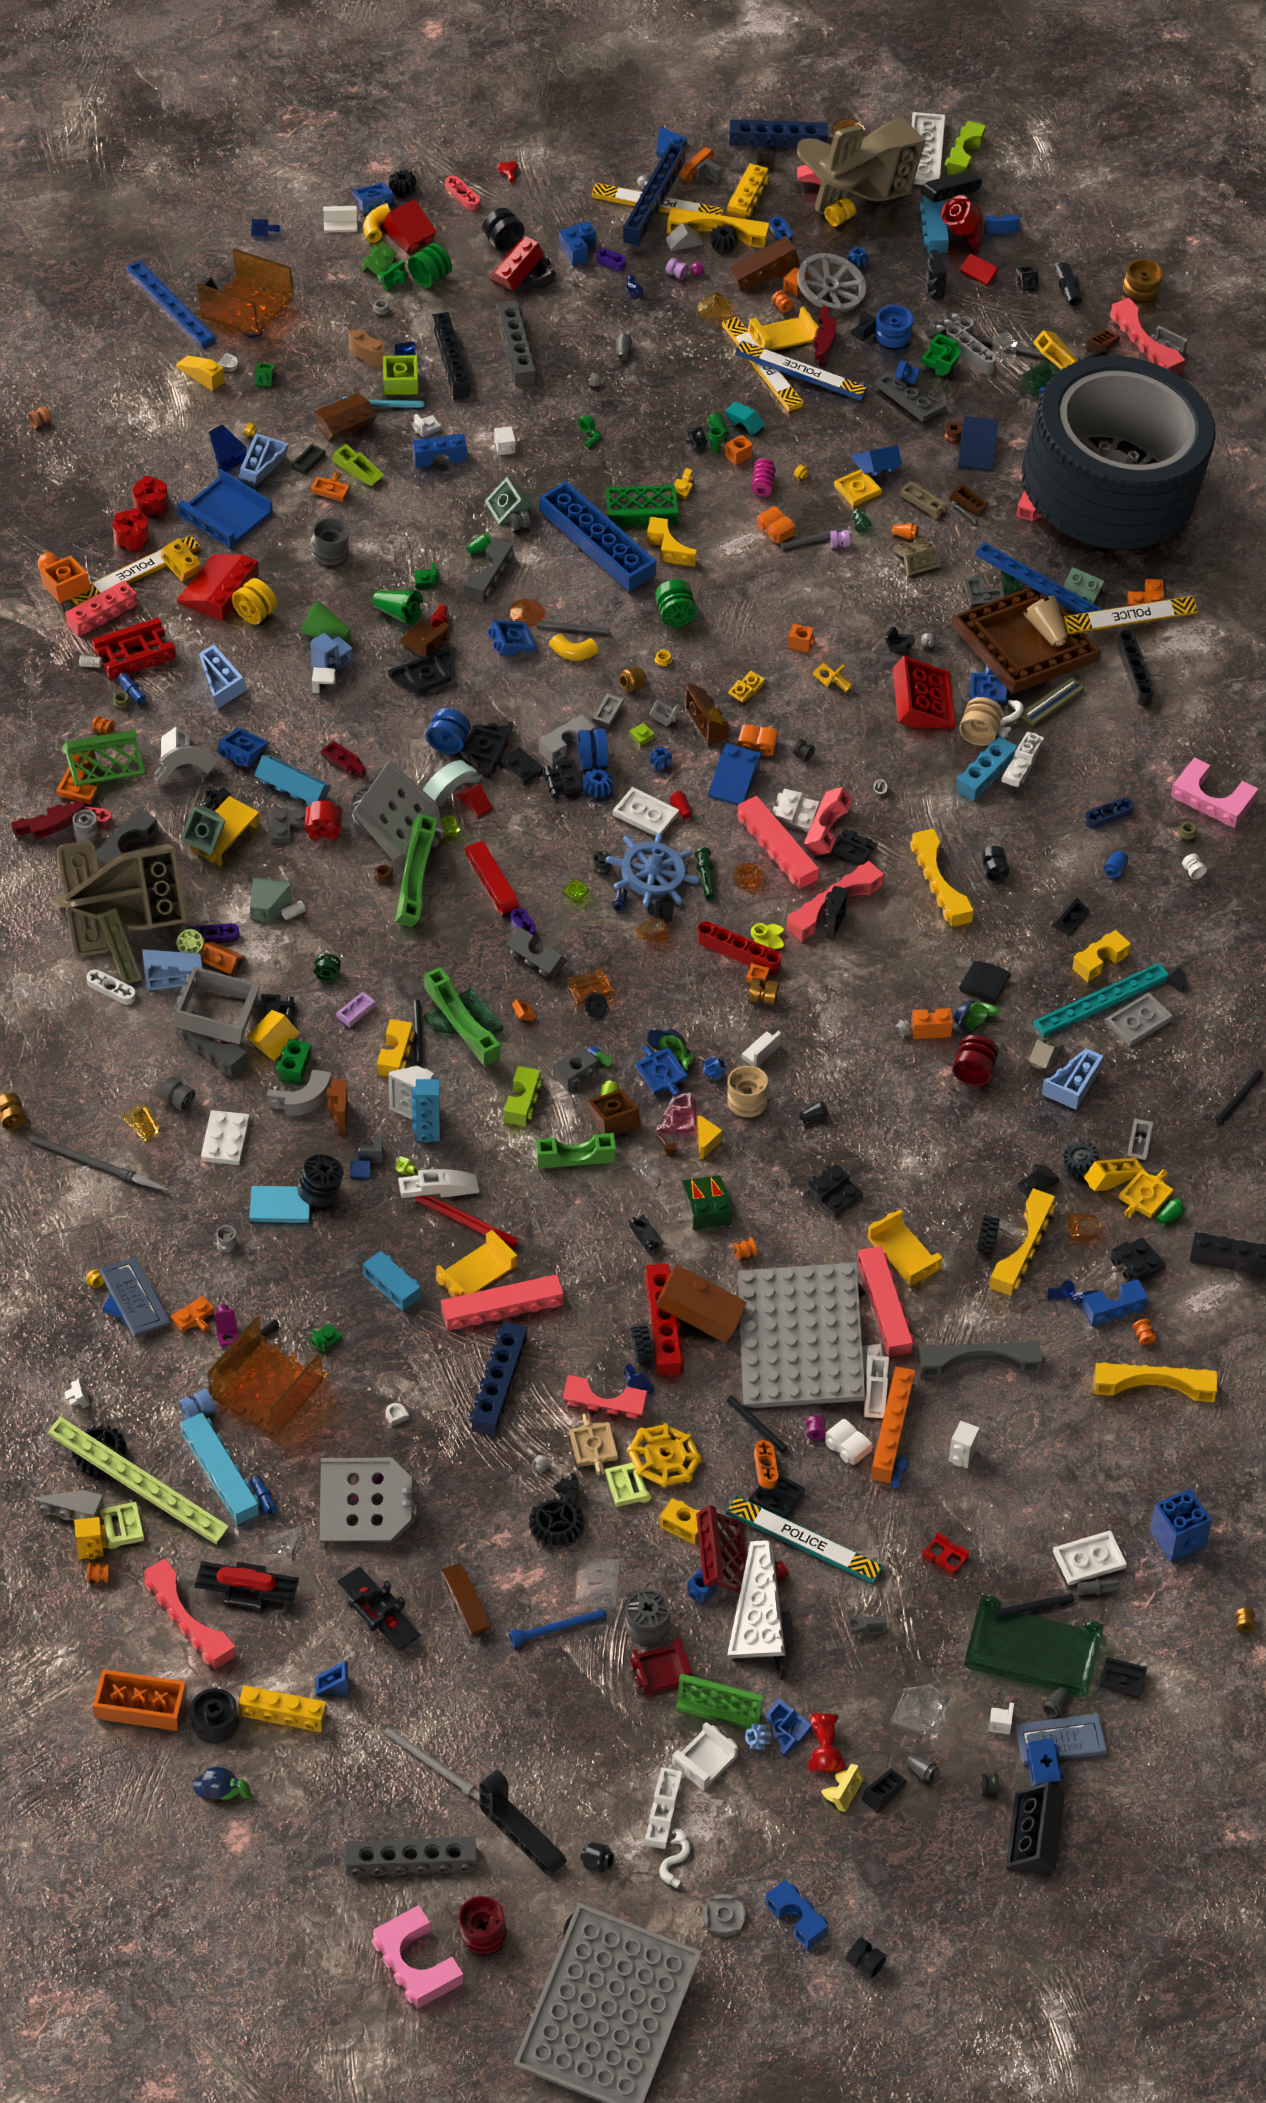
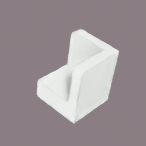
[312,667,336,693]
[988,1702,1014,1735]

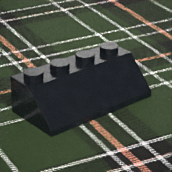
[1006,1782,1065,1874]

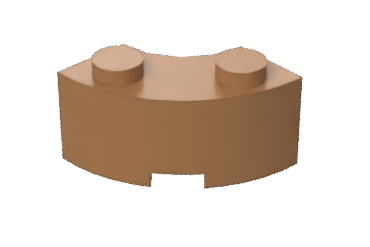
[348,329,385,367]

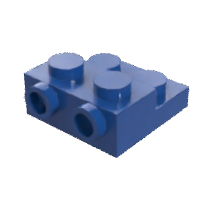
[352,182,395,214]
[488,620,536,656]
[217,728,269,767]

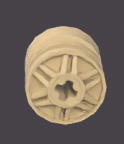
[959,697,1003,746]
[727,1066,768,1117]

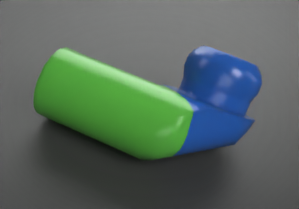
[587,1046,613,1067]

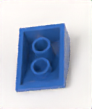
[708,743,761,805]

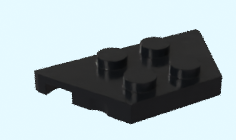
[388,647,451,694]
[461,722,513,777]

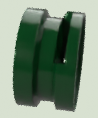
[313,953,341,982]

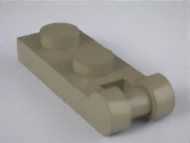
[899,481,948,519]

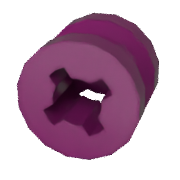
[806,1416,827,1440]

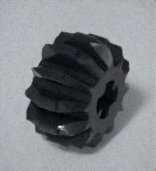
[389,169,417,196]
[709,224,738,252]

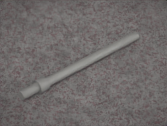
[384,1727,479,1801]

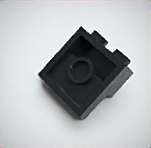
[925,249,947,299]
[520,255,557,292]
[824,886,848,940]
[807,1164,863,1218]
[1110,1237,1166,1282]

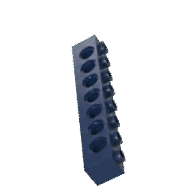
[623,143,685,246]

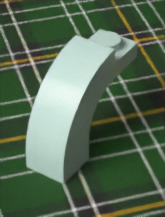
[423,760,481,807]

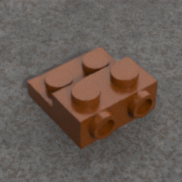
[327,1079,348,1135]

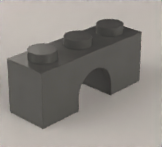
[506,926,568,979]

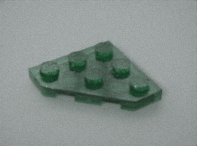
[424,988,503,1035]

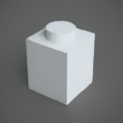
[494,426,515,455]

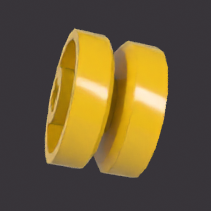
[232,578,277,625]

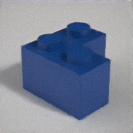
[558,221,596,266]

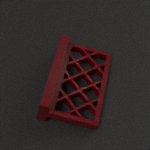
[696,1505,746,1594]

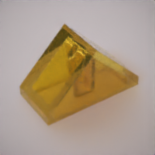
[697,291,732,319]
[121,1105,160,1141]

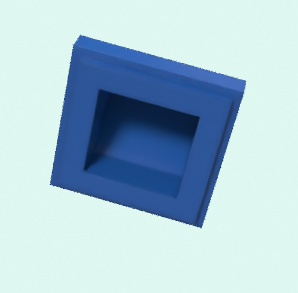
[350,1160,371,1178]

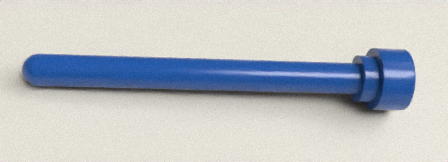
[509,1610,606,1647]

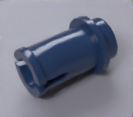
[612,888,627,912]

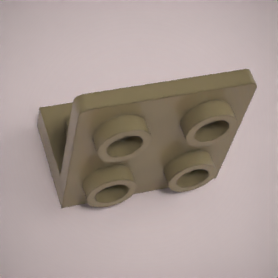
[893,538,941,575]

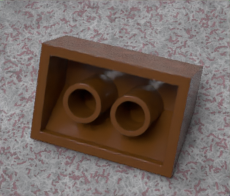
[312,393,377,443]
[685,683,730,746]

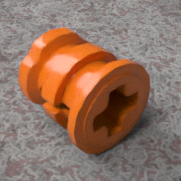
[771,290,794,313]
[91,716,115,735]
[733,1237,758,1260]
[1132,1319,1157,1345]
[87,1562,109,1583]

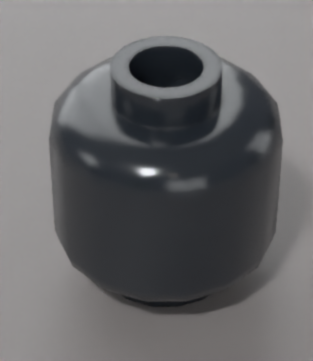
[580,1842,614,1873]

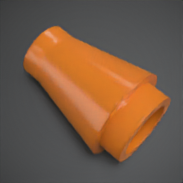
[892,523,919,540]

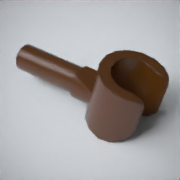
[656,1134,677,1155]

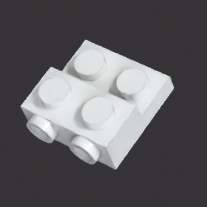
[772,789,819,833]

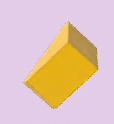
[697,1116,722,1159]

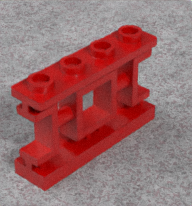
[92,617,176,680]

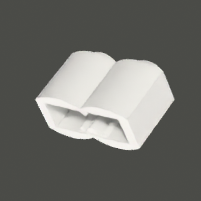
[825,1419,872,1465]

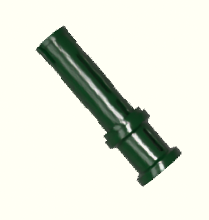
[694,847,716,900]

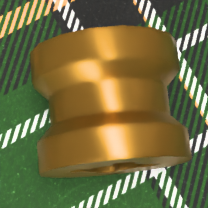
[1234,1608,1257,1633]

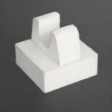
[65,1380,90,1408]

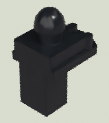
[682,426,708,450]
[202,787,231,811]
[553,1473,580,1504]

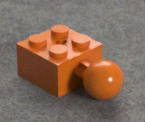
[38,552,91,604]

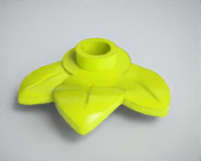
[751,923,784,950]

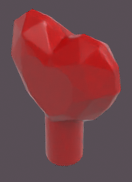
[497,161,518,183]

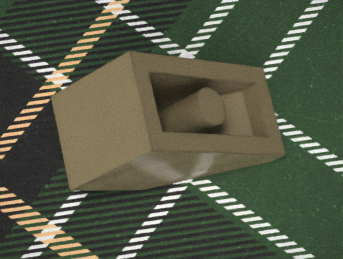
[1029,1038,1063,1070]

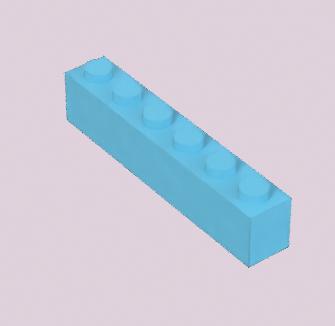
[180,1413,260,1525]

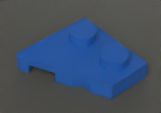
[656,127,687,158]

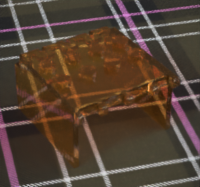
[195,249,294,335]
[207,1317,328,1435]

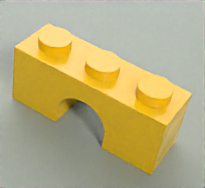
[1072,930,1131,983]
[377,1019,415,1077]

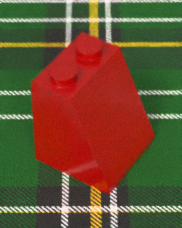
[381,199,437,253]

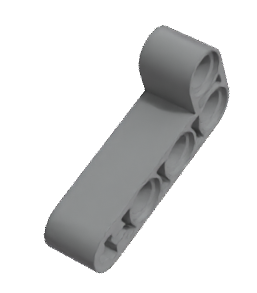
[946,317,997,375]

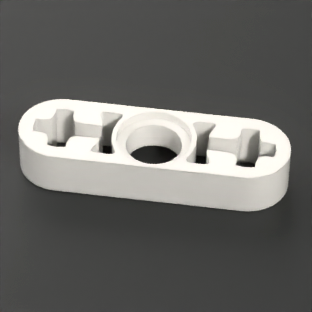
[86,970,136,1005]

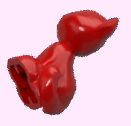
[807,1713,845,1772]

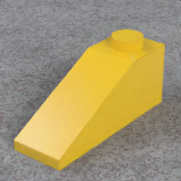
[176,356,225,391]
[1084,1158,1146,1191]

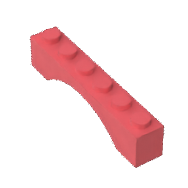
[1110,298,1185,375]
[786,861,884,943]
[143,1559,236,1670]

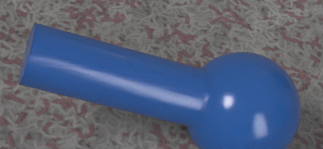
[891,1456,909,1488]

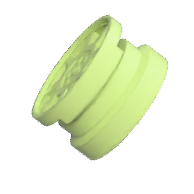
[177,929,205,954]

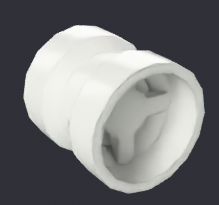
[1182,853,1207,880]

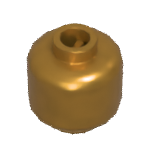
[619,666,647,692]

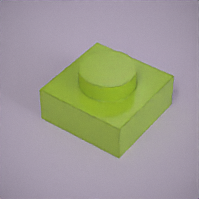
[629,723,655,746]

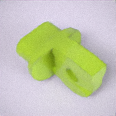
[395,1156,420,1177]

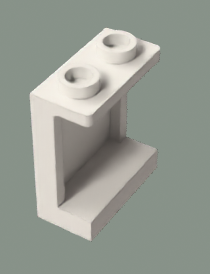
[671,1722,738,1791]

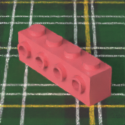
[65,580,138,637]

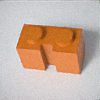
[911,1008,953,1039]

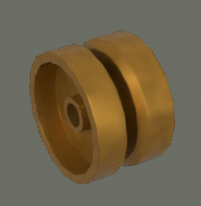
[1123,258,1163,302]

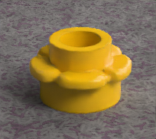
[243,422,258,438]
[793,464,809,481]
[654,650,672,666]
[86,1269,104,1288]

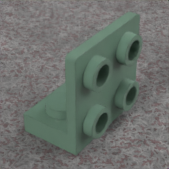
[1063,567,1107,604]

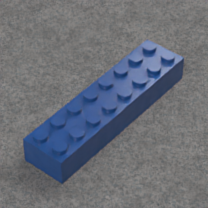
[539,481,657,592]

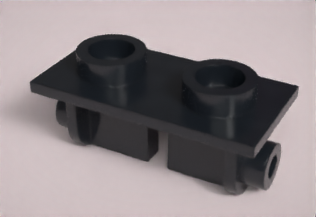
[629,1214,664,1256]

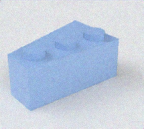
[239,433,289,488]
[199,644,247,709]
[142,949,203,991]
[1042,1048,1103,1110]

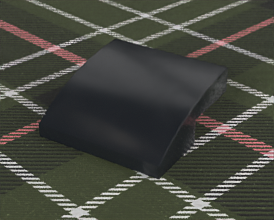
[959,960,1011,1002]
[749,1474,806,1519]

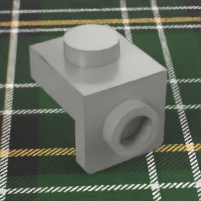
[649,699,680,727]

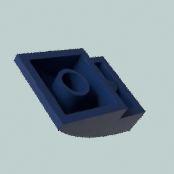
[958,416,999,471]

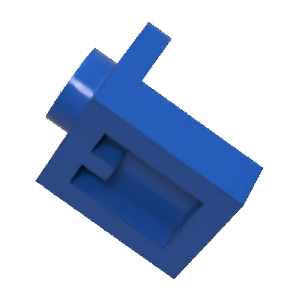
[895,361,920,385]

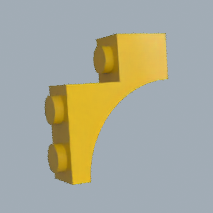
[647,517,697,567]

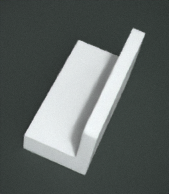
[323,206,357,233]
[161,727,190,766]
[741,1031,782,1067]

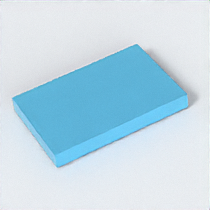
[249,1186,310,1223]

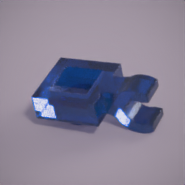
[251,219,281,237]
[623,1363,655,1395]

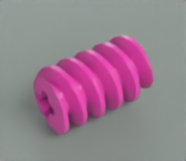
[751,458,776,497]

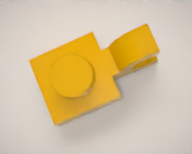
[670,468,693,500]

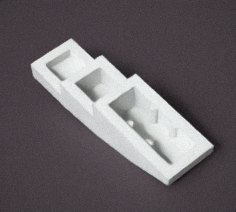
[644,1768,683,1849]

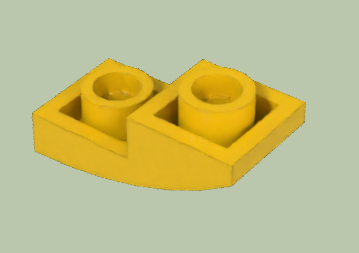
[728,670,765,703]

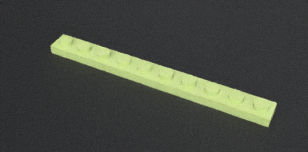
[48,1416,229,1545]

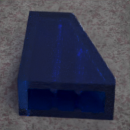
[208,424,247,474]

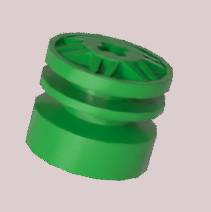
[407,243,452,288]
[655,579,697,627]

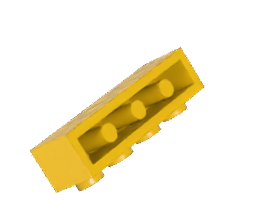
[727,164,770,219]
[238,1685,327,1732]

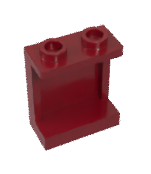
[629,1637,693,1695]

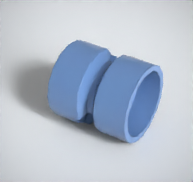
[178,1389,216,1420]

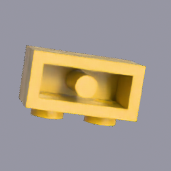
[160,538,201,582]
[74,1517,107,1559]

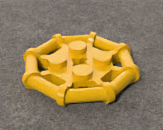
[627,1423,702,1488]

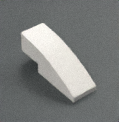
[864,1355,889,1418]

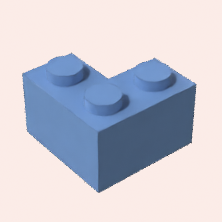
[310,633,353,671]

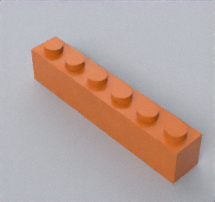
[871,1366,915,1483]

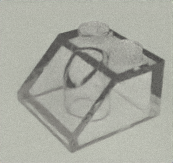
[575,1557,620,1608]
[890,1684,950,1735]

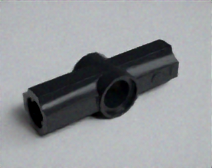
[1056,262,1082,307]

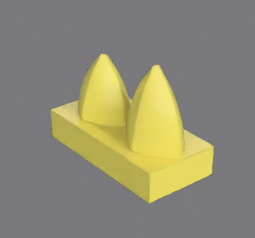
[821,1764,865,1812]

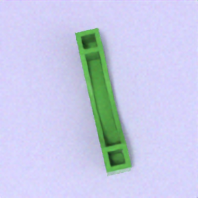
[395,813,438,927]
[424,967,500,1066]

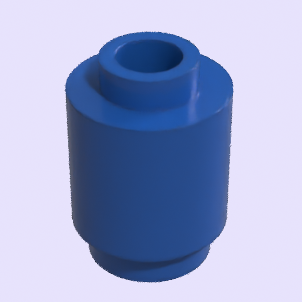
[1104,851,1128,878]

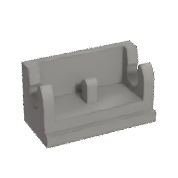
[1151,326,1188,357]

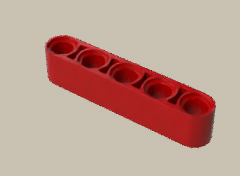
[464,841,519,915]
[697,921,782,975]

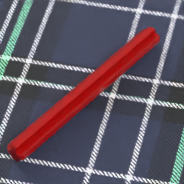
[415,1195,519,1249]

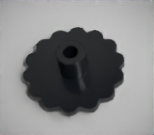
[583,993,608,1019]

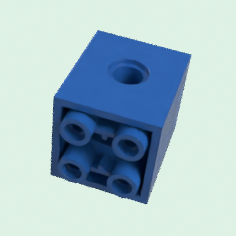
[1150,1488,1212,1561]

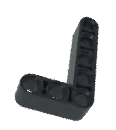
[479,1770,567,1876]

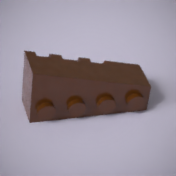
[728,236,800,291]

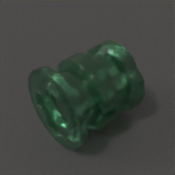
[851,509,872,533]

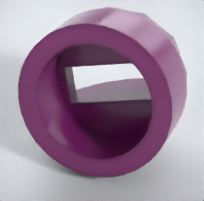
[690,261,704,276]

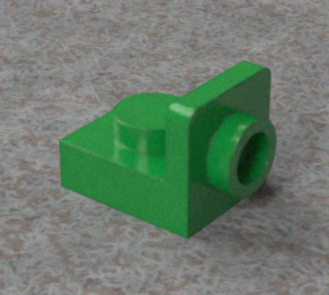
[255,362,276,387]
[414,562,440,588]
[310,1323,342,1353]

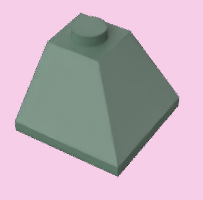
[485,477,535,525]
[180,806,226,855]
[250,878,292,921]

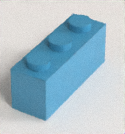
[363,1251,421,1311]

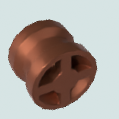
[945,421,963,443]

